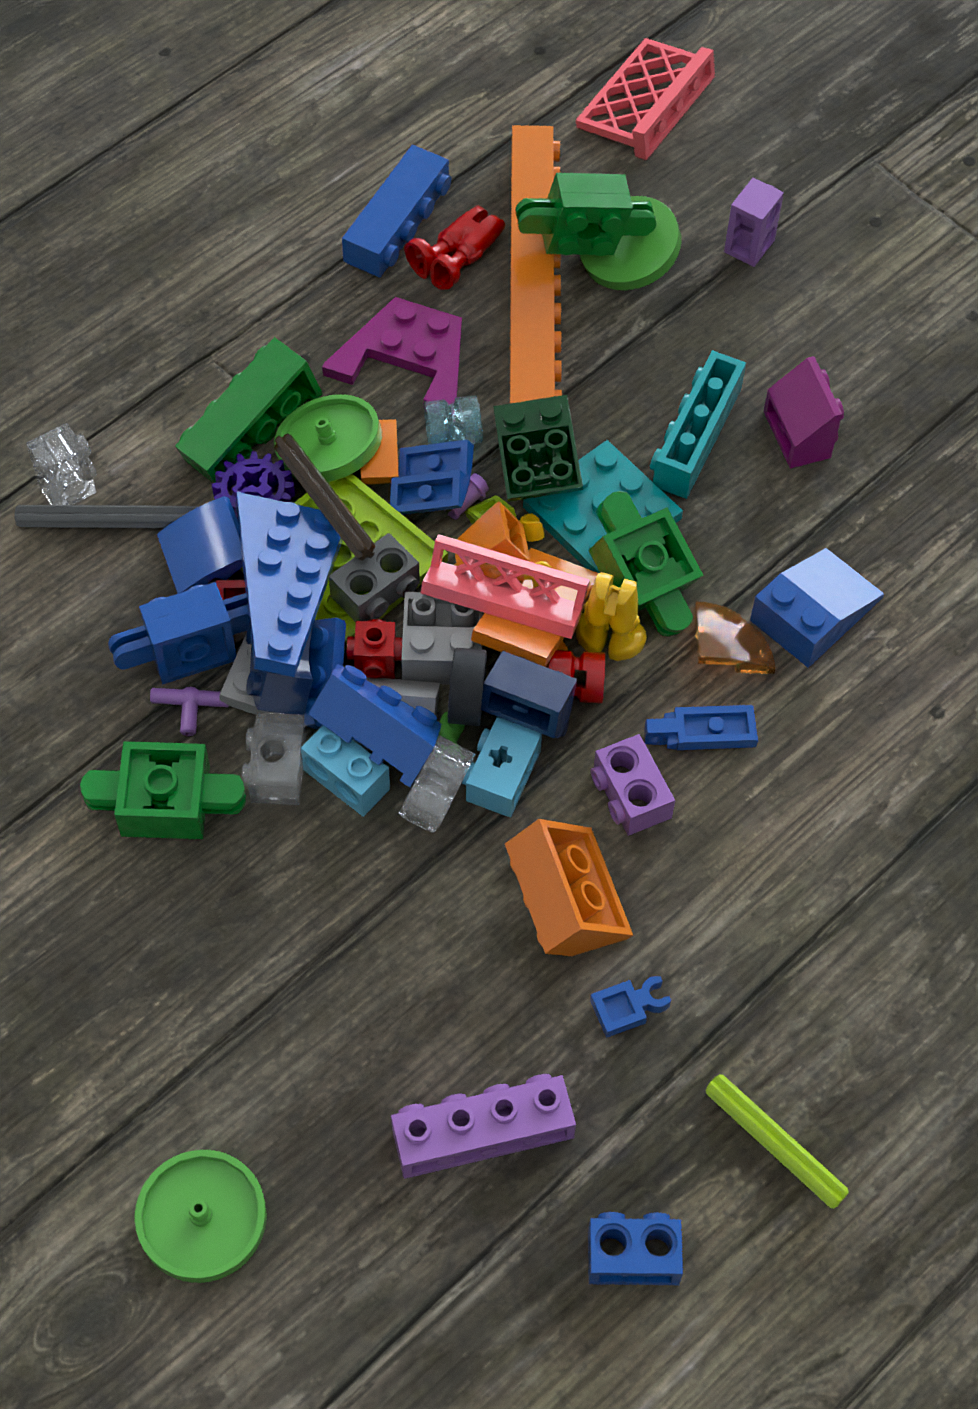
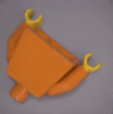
[454,501,551,588]

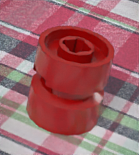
[548,650,605,704]

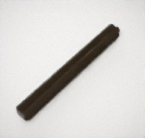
[274,434,376,561]

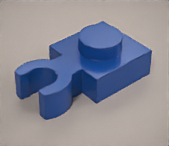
[590,976,671,1038]

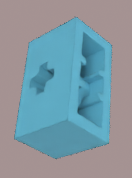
[462,717,542,818]

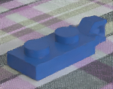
[302,618,346,729]
[644,705,758,750]

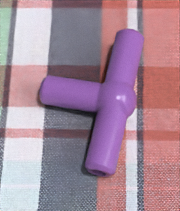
[150,686,229,736]

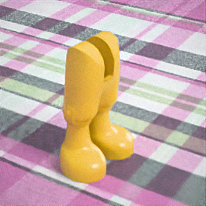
[576,572,647,661]

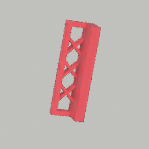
[420,534,590,639]

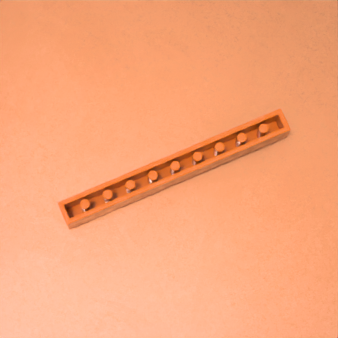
[510,125,562,403]

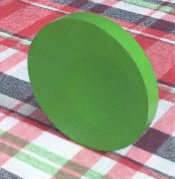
[580,196,681,290]
[274,395,382,482]
[135,1150,267,1283]

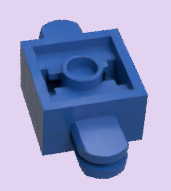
[108,582,250,684]

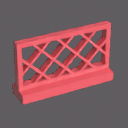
[576,38,715,160]

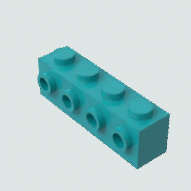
[650,350,746,499]

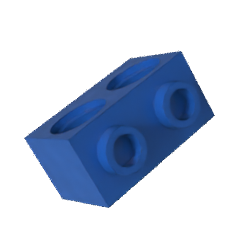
[588,1212,683,1285]

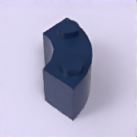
[246,623,313,717]

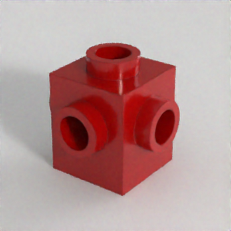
[347,619,403,679]

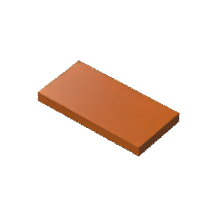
[471,548,599,667]

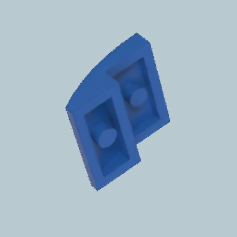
[390,439,474,515]
[157,496,243,594]

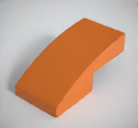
[361,419,399,484]

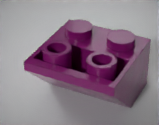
[763,356,844,469]

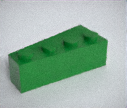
[175,337,323,483]

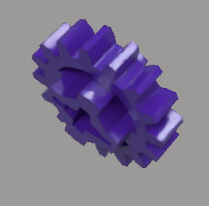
[212,451,295,521]

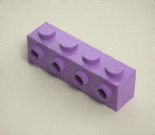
[391,1074,576,1179]

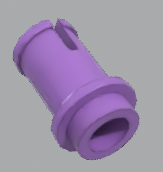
[444,473,489,520]

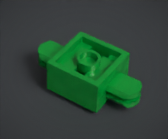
[515,173,657,256]
[588,491,703,637]
[80,741,246,839]

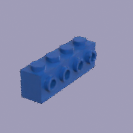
[342,144,451,278]

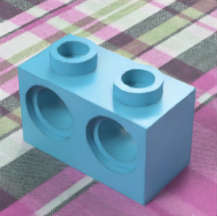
[300,725,390,817]

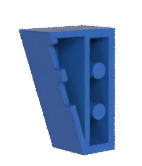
[308,663,442,788]

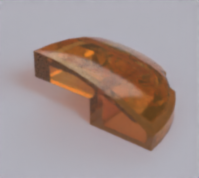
[695,601,775,674]

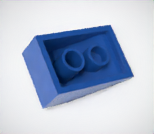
[750,548,884,668]

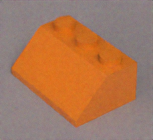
[505,819,633,956]

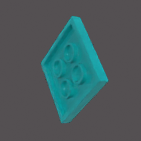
[523,440,683,573]

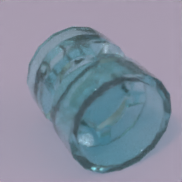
[424,395,483,444]

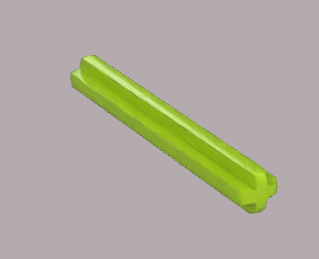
[706,1074,849,1209]

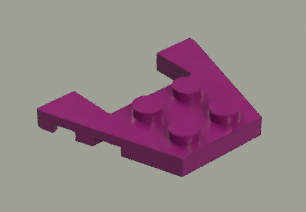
[322,297,462,418]

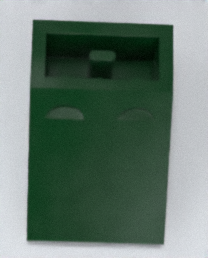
[493,395,583,502]

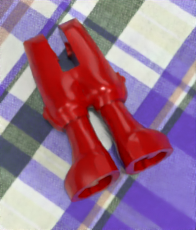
[404,205,506,290]

